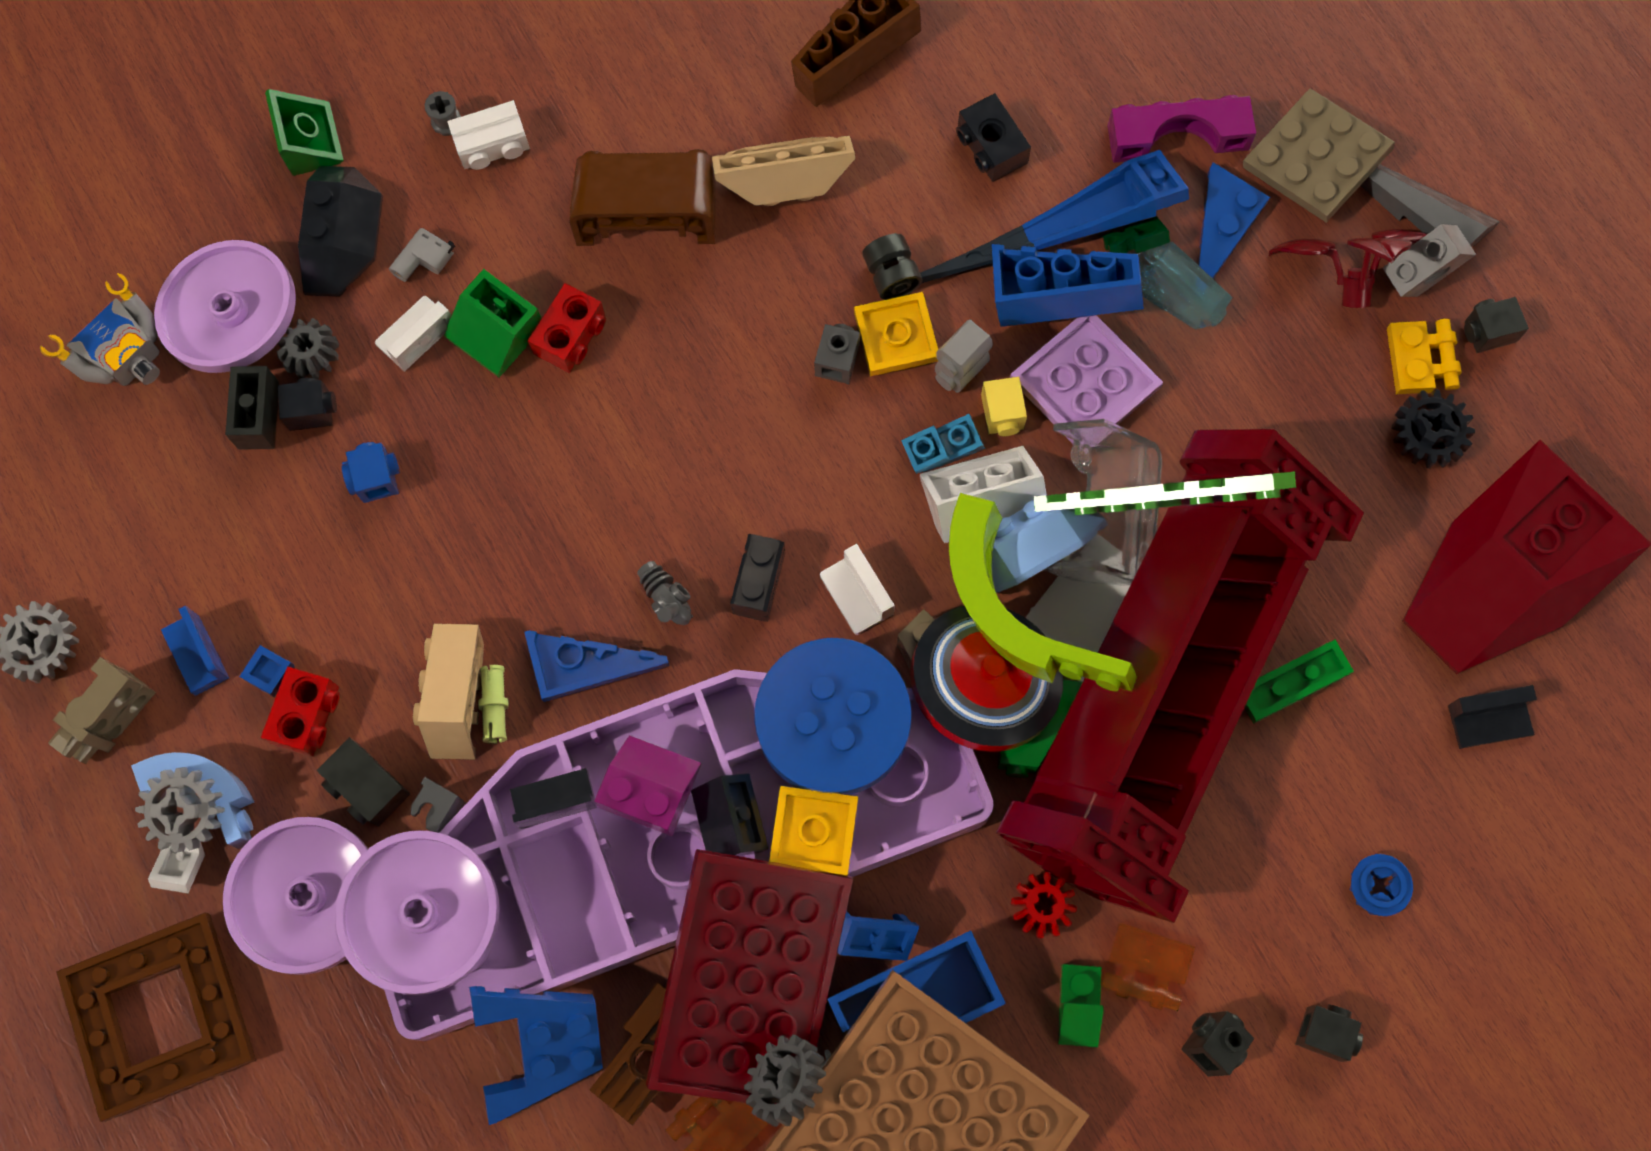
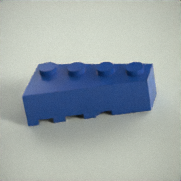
[992,244,1144,327]

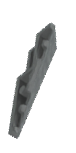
[1361,164,1499,247]

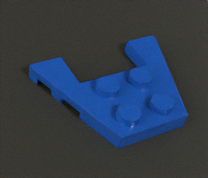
[469,986,603,1125]

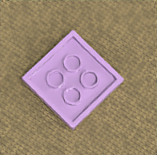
[1010,315,1163,455]

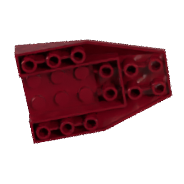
[1402,439,1651,675]

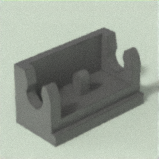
[411,777,467,833]

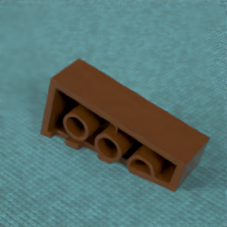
[791,0,921,107]

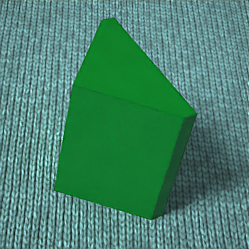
[265,89,344,176]

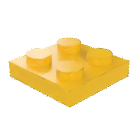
[854,292,938,377]
[769,786,858,876]

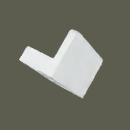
[375,296,451,372]
[820,544,895,635]

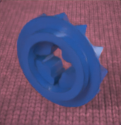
[1349,854,1413,917]

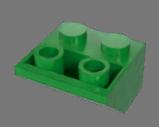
[444,269,542,378]

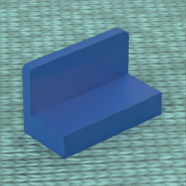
[161,605,229,696]

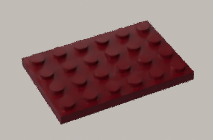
[646,849,853,1104]

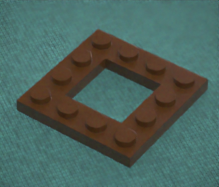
[56,912,256,1122]

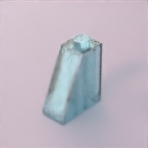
[1138,241,1233,330]

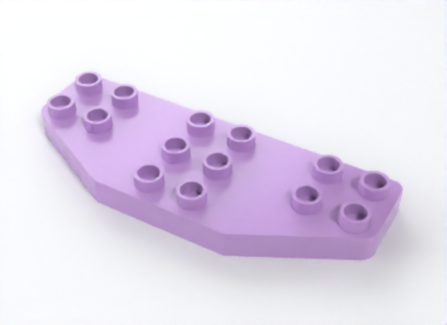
[384,669,993,1041]

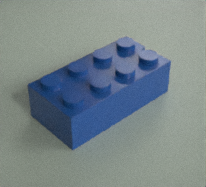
[827,930,1006,1032]

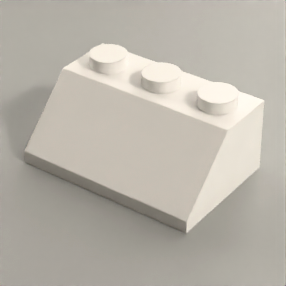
[920,446,1047,543]

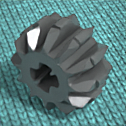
[277,318,339,380]

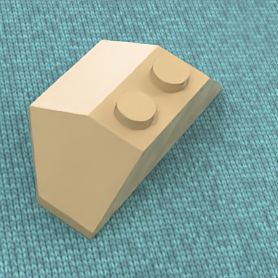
[712,136,855,206]

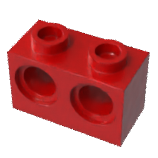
[528,283,606,373]
[260,666,340,757]

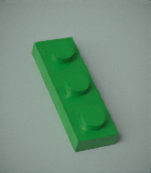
[1244,639,1354,724]

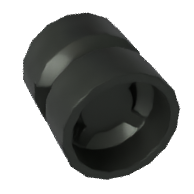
[862,233,922,300]

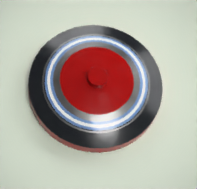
[910,606,1063,752]

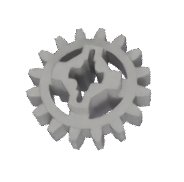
[0,601,79,683]
[135,767,225,853]

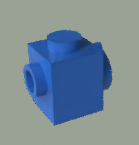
[342,442,400,503]

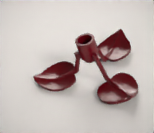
[1269,229,1427,308]

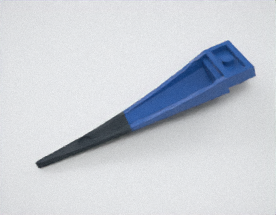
[920,150,1189,283]

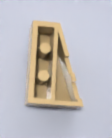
[413,624,484,760]

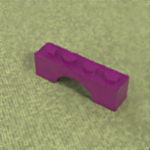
[1107,95,1256,163]

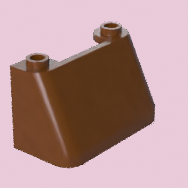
[569,149,716,246]

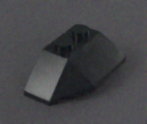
[298,166,383,297]

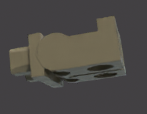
[48,657,156,764]

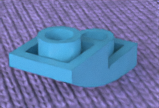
[901,414,985,474]

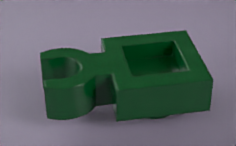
[1103,216,1171,253]

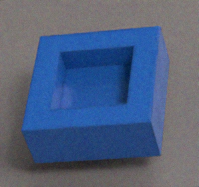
[239,645,295,697]

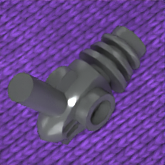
[637,561,693,626]

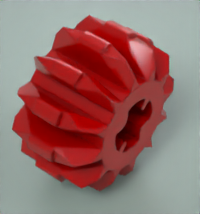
[1010,872,1077,939]

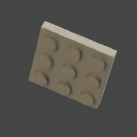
[1243,88,1395,223]

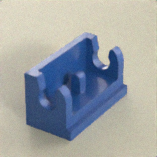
[837,910,920,961]

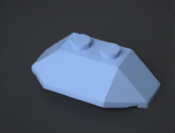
[992,499,1108,593]

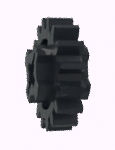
[1391,389,1475,469]

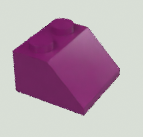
[594,735,702,836]

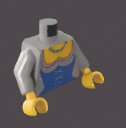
[40,273,160,386]

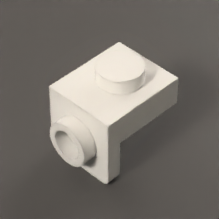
[148,831,205,893]

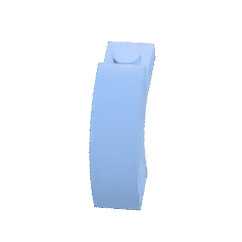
[131,752,254,849]

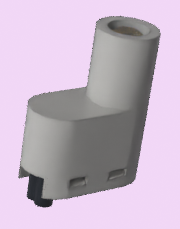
[388,228,455,282]

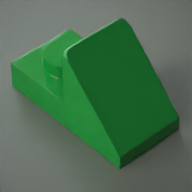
[1058,964,1104,1047]

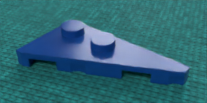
[1196,162,1270,295]
[524,630,670,702]

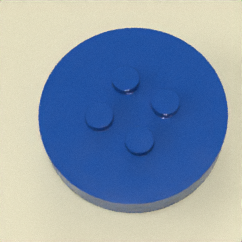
[755,638,911,795]

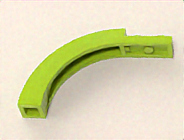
[949,493,1137,692]

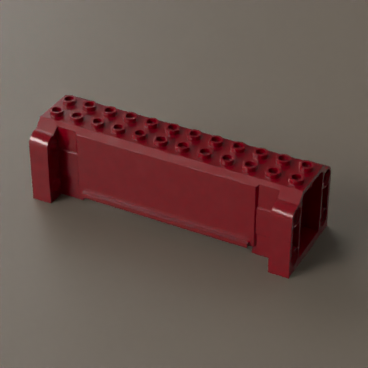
[996,429,1364,923]

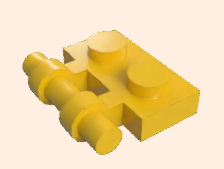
[1387,319,1462,395]

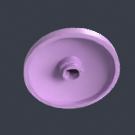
[154,240,296,373]
[223,817,368,975]
[335,831,499,995]

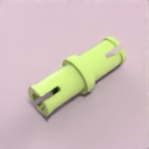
[478,665,509,743]

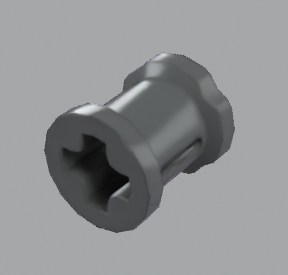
[424,91,461,136]

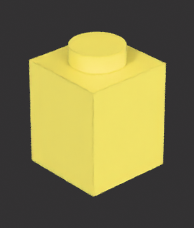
[981,377,1027,436]

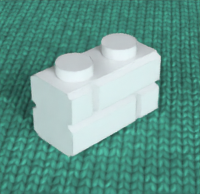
[447,100,530,170]

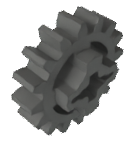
[744,1035,826,1127]

